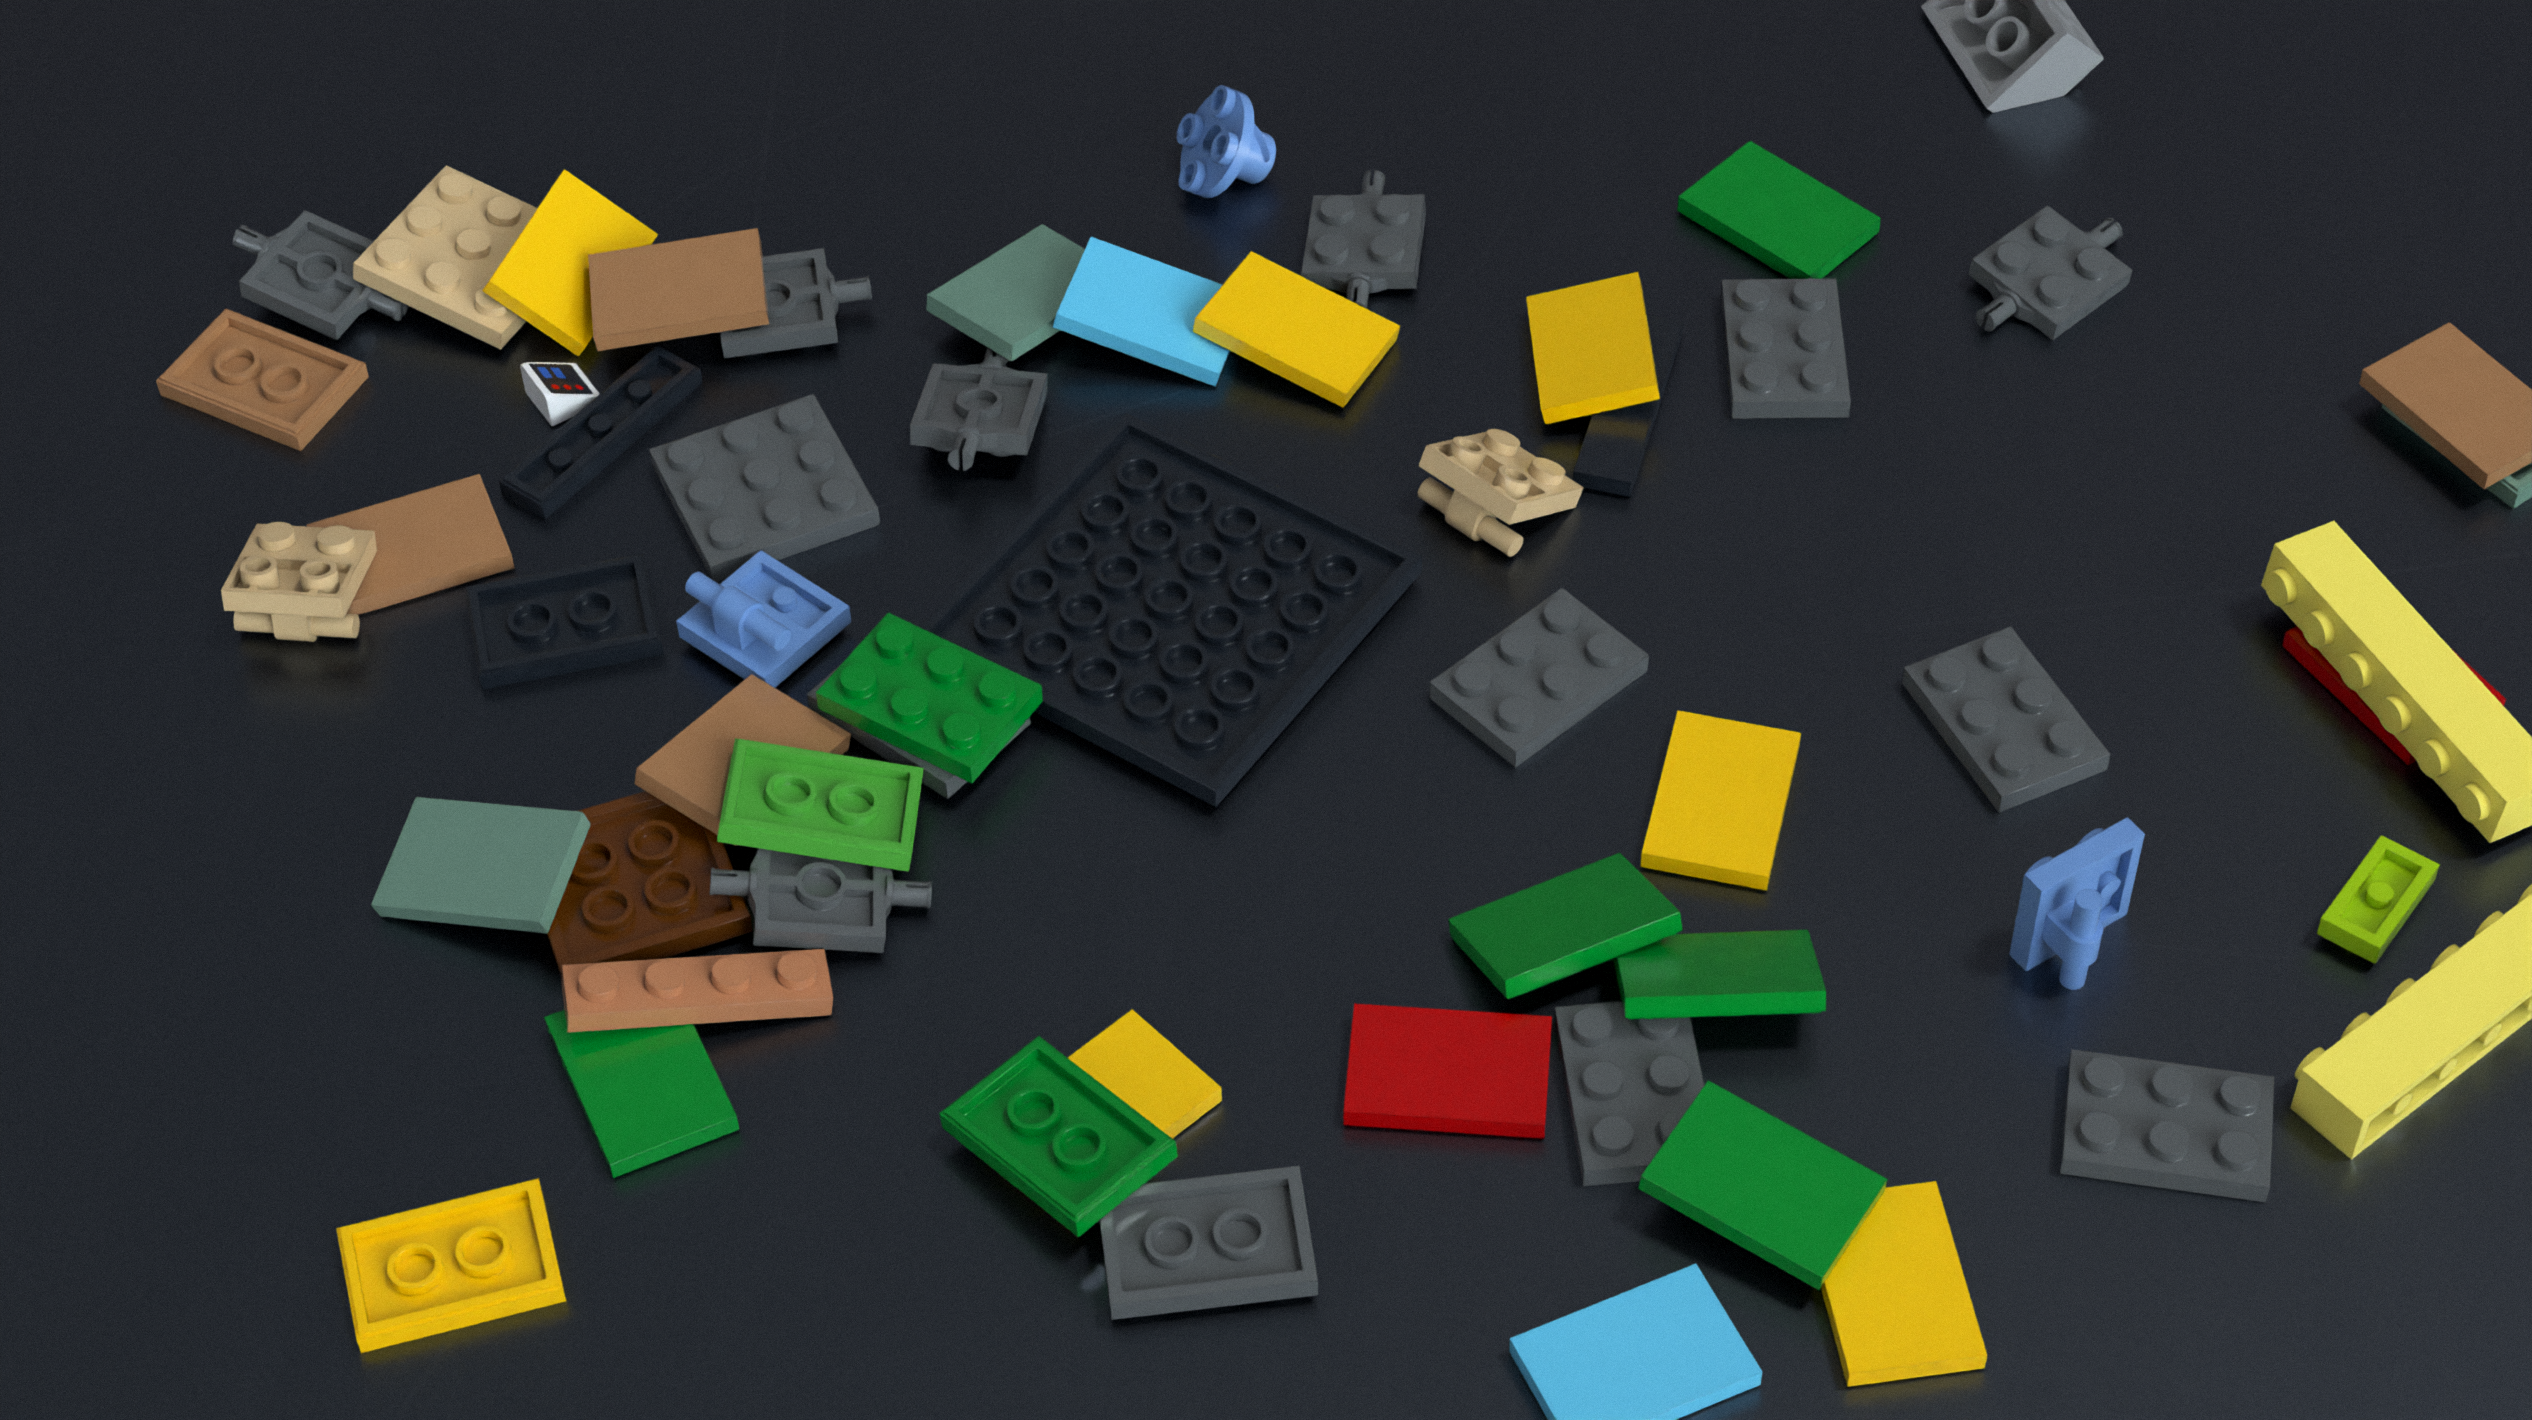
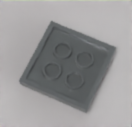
[649,394,880,582]

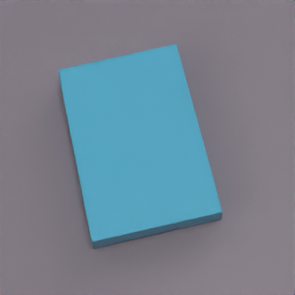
[1053,237,1230,387]
[1509,1263,1762,1420]

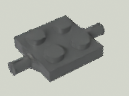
[1301,170,1426,309]
[1968,205,2133,340]
[232,210,409,340]
[719,248,872,358]
[910,348,1048,471]
[709,848,932,953]

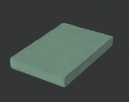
[926,224,1085,362]
[371,797,591,934]

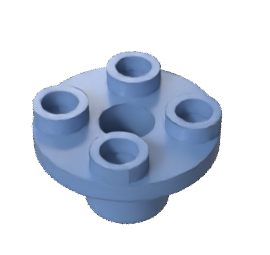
[1177,85,1276,198]

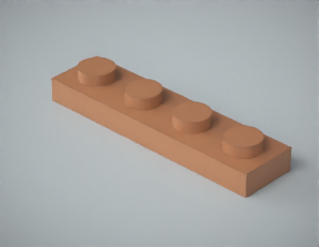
[561,949,833,1033]

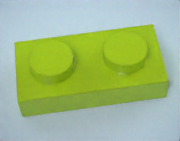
[2317,835,2440,964]

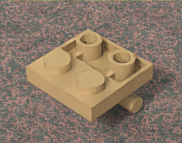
[1418,429,1584,557]
[221,522,377,642]

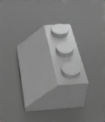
[1921,0,2104,113]

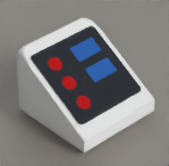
[520,362,600,426]

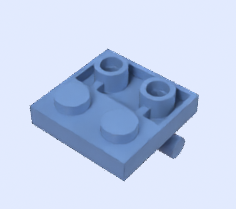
[676,550,851,688]
[2009,817,2145,990]

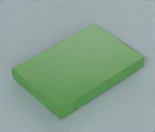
[717,738,924,872]

